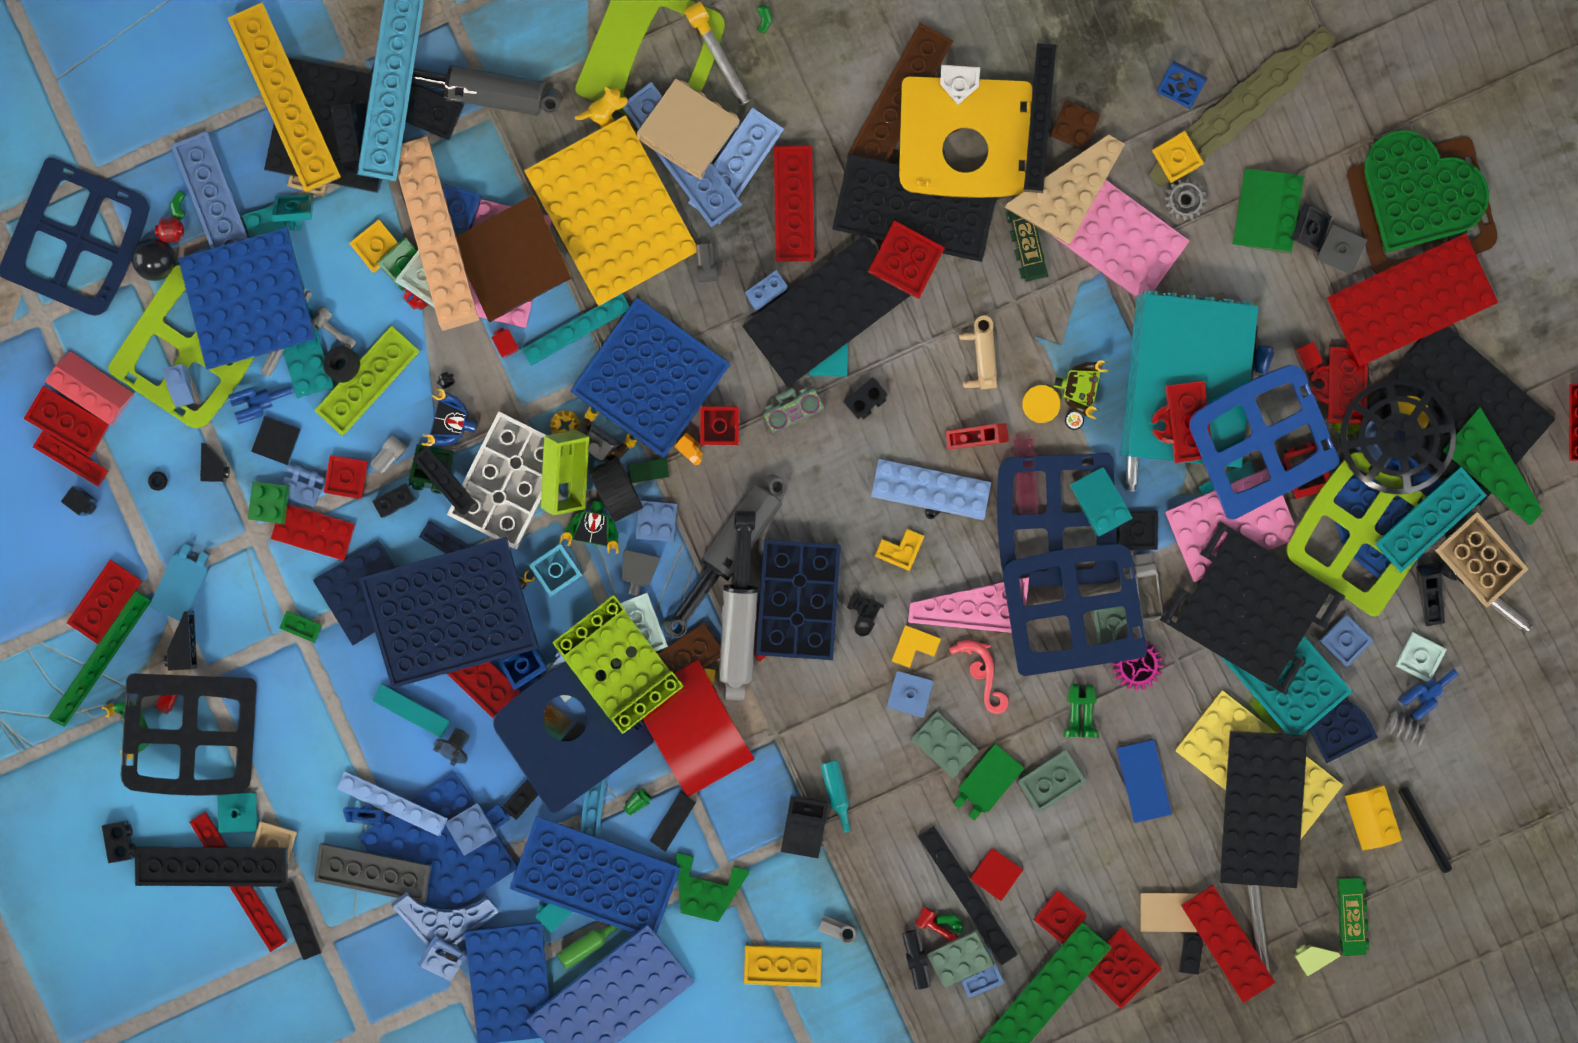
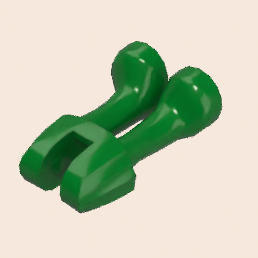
[1063,684,1099,738]

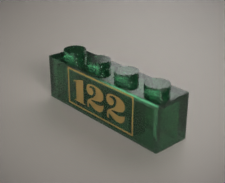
[1005,210,1049,283]

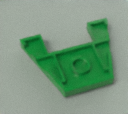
[676,852,750,922]

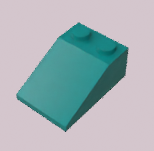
[1069,467,1133,537]

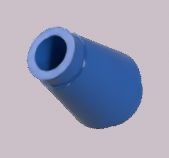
[1256,345,1275,374]

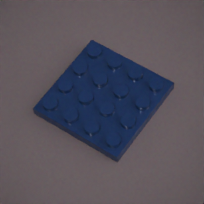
[313,540,395,646]

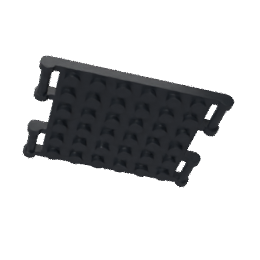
[1160,521,1346,695]

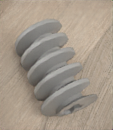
[1384,711,1427,748]

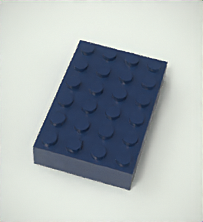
[756,540,841,660]

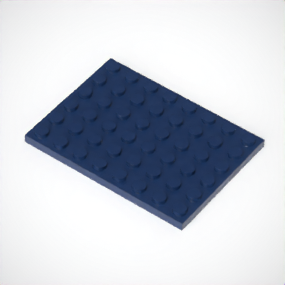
[359,536,539,688]

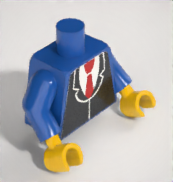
[422,387,477,446]

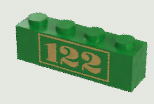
[1336,876,1369,956]

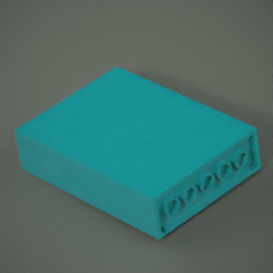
[1120,291,1258,468]

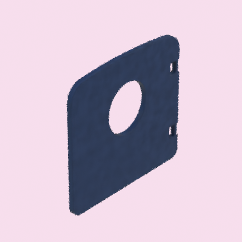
[493,662,654,813]

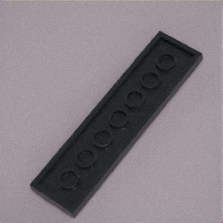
[135,847,288,887]

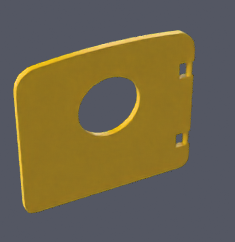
[899,77,1032,198]

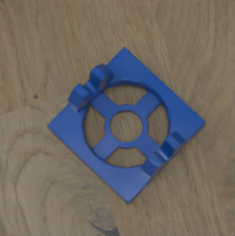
[1157,60,1207,109]

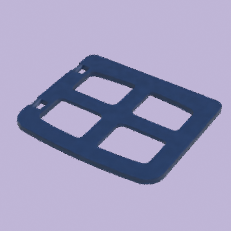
[0,158,149,316]
[997,453,1118,587]
[1003,544,1147,676]

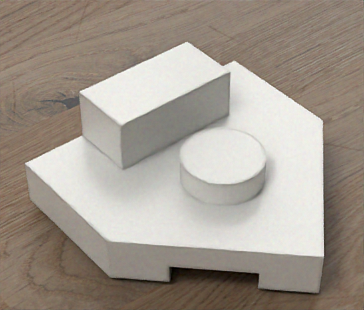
[940,65,980,105]

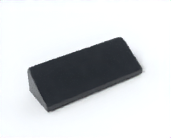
[650,792,696,852]

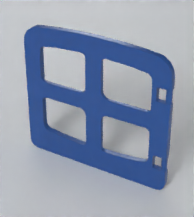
[1189,365,1339,520]

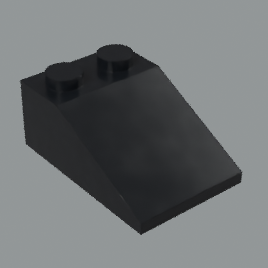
[164,611,197,671]

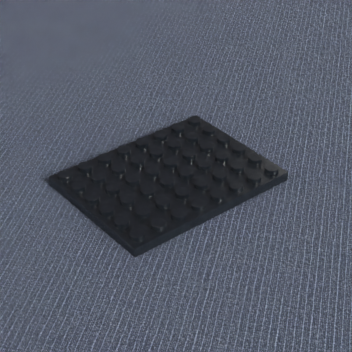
[1367,326,1555,506]

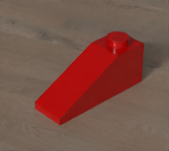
[945,423,1009,450]

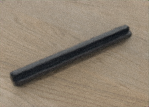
[1398,787,1452,873]

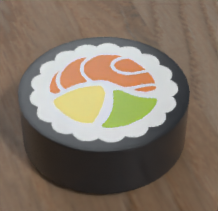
[1064,411,1084,430]

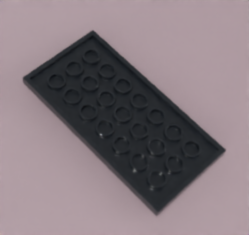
[832,154,996,262]
[742,234,911,387]
[1220,730,1308,888]

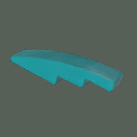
[372,684,451,738]

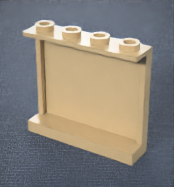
[637,79,740,180]

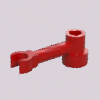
[915,906,960,941]

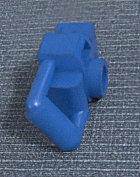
[343,804,386,825]

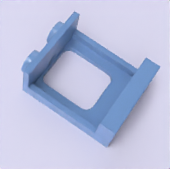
[745,270,787,311]

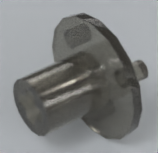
[433,728,469,766]

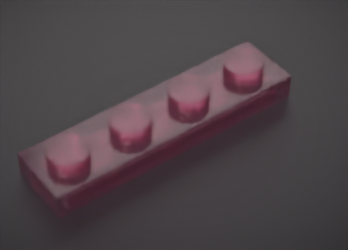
[1013,439,1038,515]

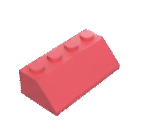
[45,351,135,425]

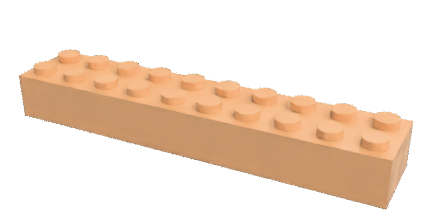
[397,137,479,331]

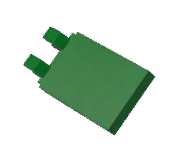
[953,744,1025,821]

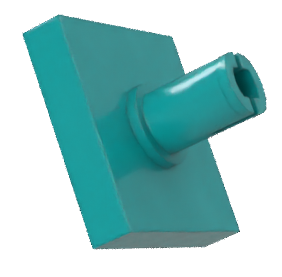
[272,194,314,231]
[217,792,258,833]

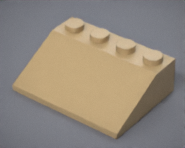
[1435,512,1529,608]

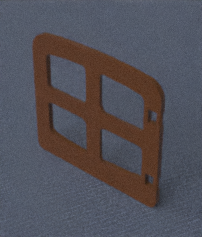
[1347,137,1497,274]

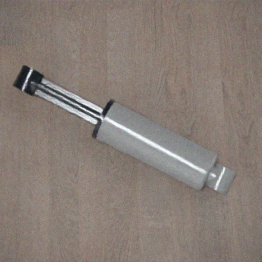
[719,510,758,701]

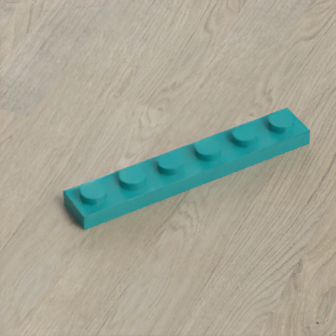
[522,294,630,366]

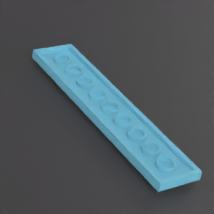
[357,0,424,181]

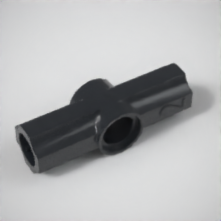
[902,929,931,990]

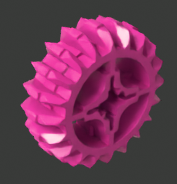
[1111,640,1164,691]

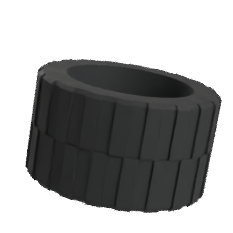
[588,457,643,522]

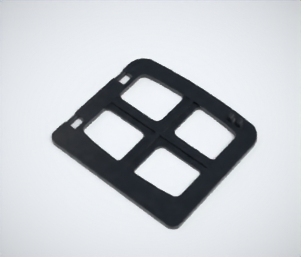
[120,673,257,796]

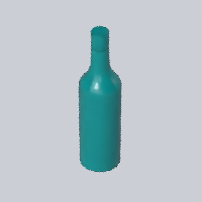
[820,760,851,833]

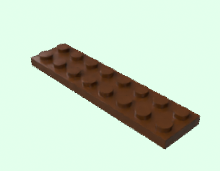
[846,23,953,162]

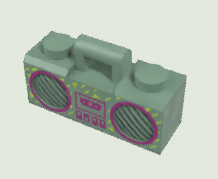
[763,387,825,434]

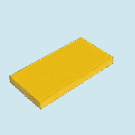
[744,945,822,987]

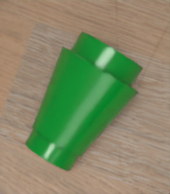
[623,788,652,816]

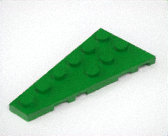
[1442,407,1543,526]

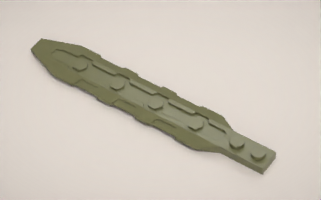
[1149,25,1335,186]

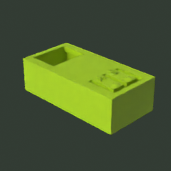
[541,430,589,516]

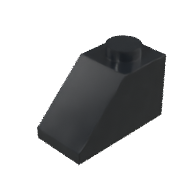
[200,443,230,482]

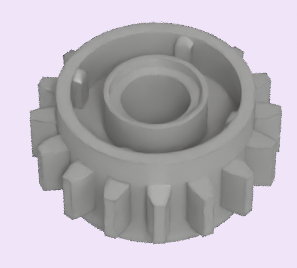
[1164,179,1207,221]

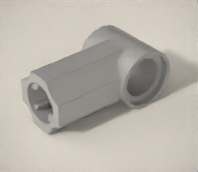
[370,435,408,475]
[818,915,857,943]

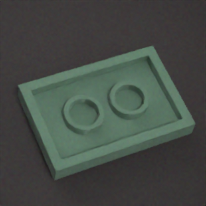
[911,711,979,778]
[1017,749,1087,813]
[926,930,995,988]

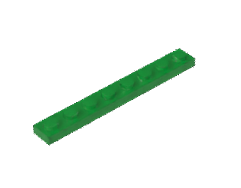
[48,591,152,727]

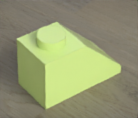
[1293,944,1340,976]

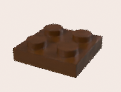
[1050,100,1100,151]

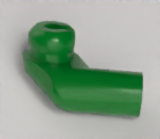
[757,5,773,34]
[169,190,186,220]
[937,913,963,933]

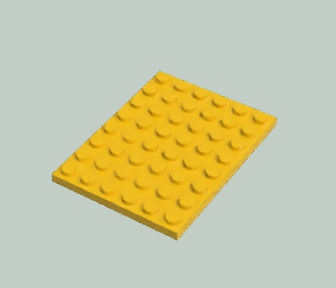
[524,115,697,306]

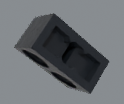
[843,377,888,420]
[372,483,417,518]
[60,486,98,516]
[102,820,136,864]

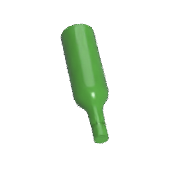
[556,925,618,970]

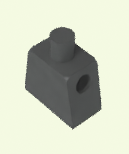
[622,550,660,596]

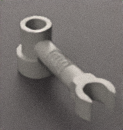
[312,307,357,349]

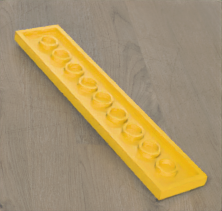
[227,2,341,193]

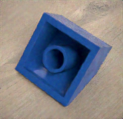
[498,649,547,690]

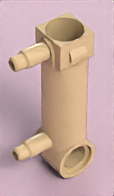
[959,316,997,390]

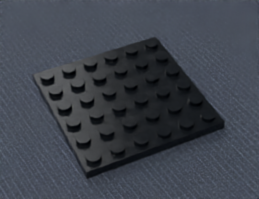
[264,58,381,193]

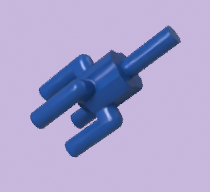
[228,386,293,424]
[1398,669,1459,721]

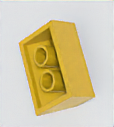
[1344,784,1402,851]

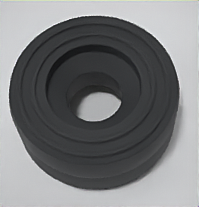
[323,346,360,383]

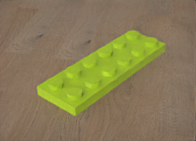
[314,325,420,437]

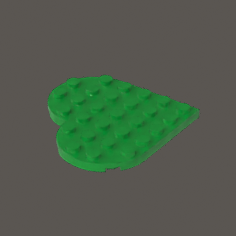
[1364,130,1489,253]

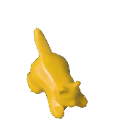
[575,87,628,128]

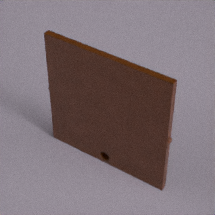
[456,195,572,322]

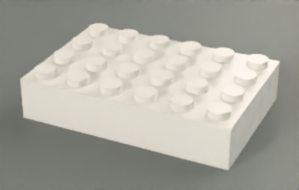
[447,411,546,549]

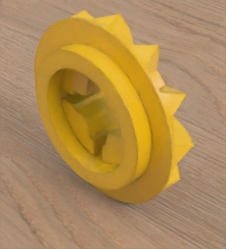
[550,410,580,434]

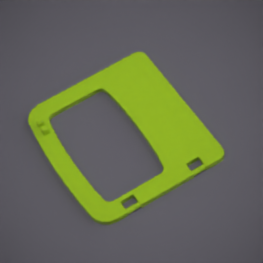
[575,0,725,116]

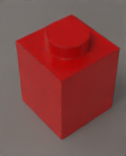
[491,327,520,359]
[1294,342,1323,373]

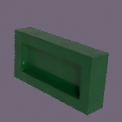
[628,458,670,483]

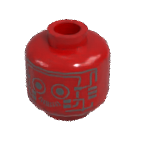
[155,217,184,243]

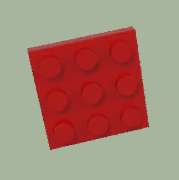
[868,221,945,299]
[1088,927,1162,1009]

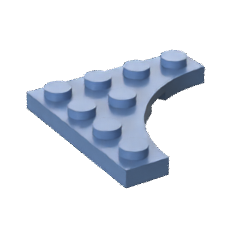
[391,892,499,955]

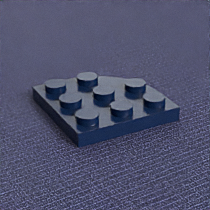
[1309,700,1378,763]

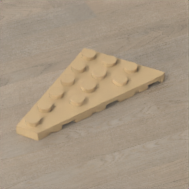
[1004,135,1125,245]

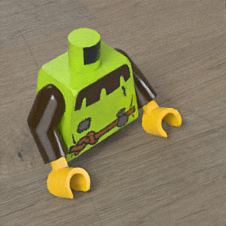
[1053,360,1108,420]

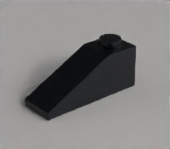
[1416,563,1445,626]

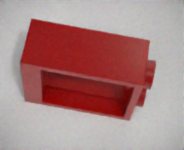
[1281,442,1330,499]

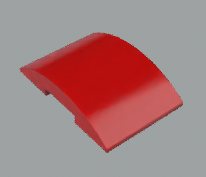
[643,659,755,797]

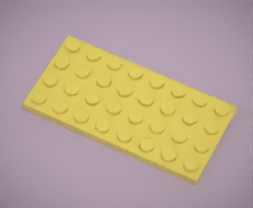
[1175,690,1343,840]

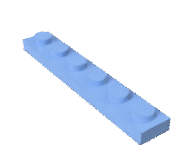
[337,771,448,836]

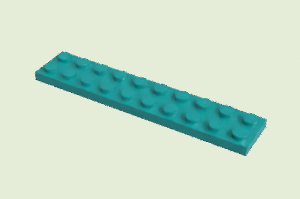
[242,206,335,399]

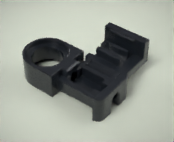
[847,593,884,636]

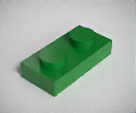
[279,611,323,643]

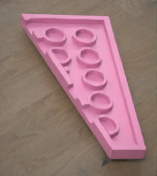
[908,576,1029,633]

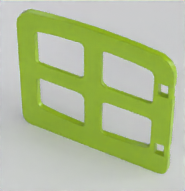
[108,265,255,428]
[1286,452,1427,617]

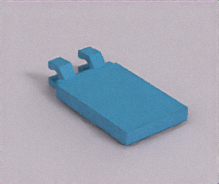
[149,543,211,621]

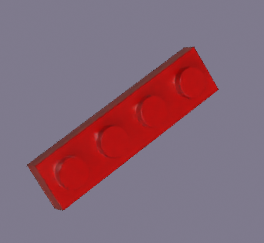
[33,431,109,487]

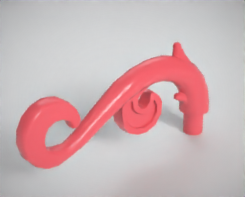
[949,640,1009,714]

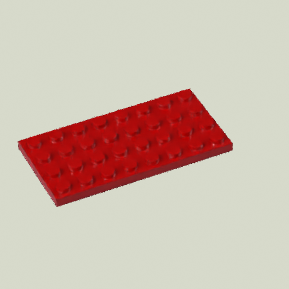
[1326,234,1498,367]

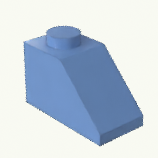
[163,364,195,407]

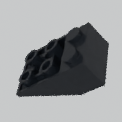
[781,795,829,858]

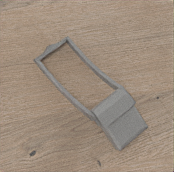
[1132,552,1164,622]

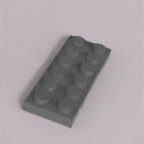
[314,843,432,903]

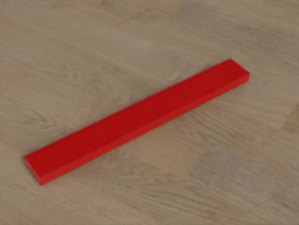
[189,812,287,952]

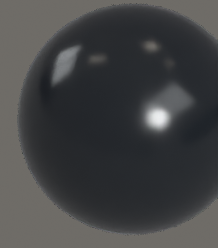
[132,238,175,281]

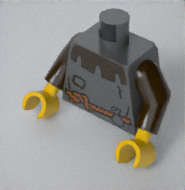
[577,406,638,461]

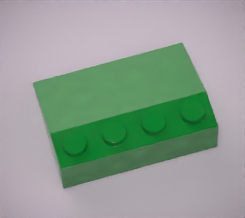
[1232,169,1304,254]

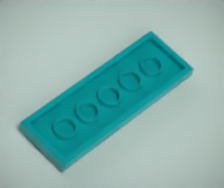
[1375,467,1487,573]

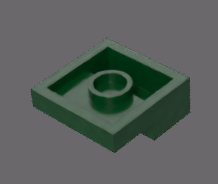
[409,444,454,494]

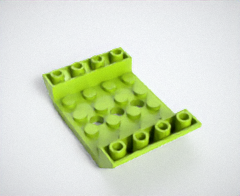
[552,595,684,734]

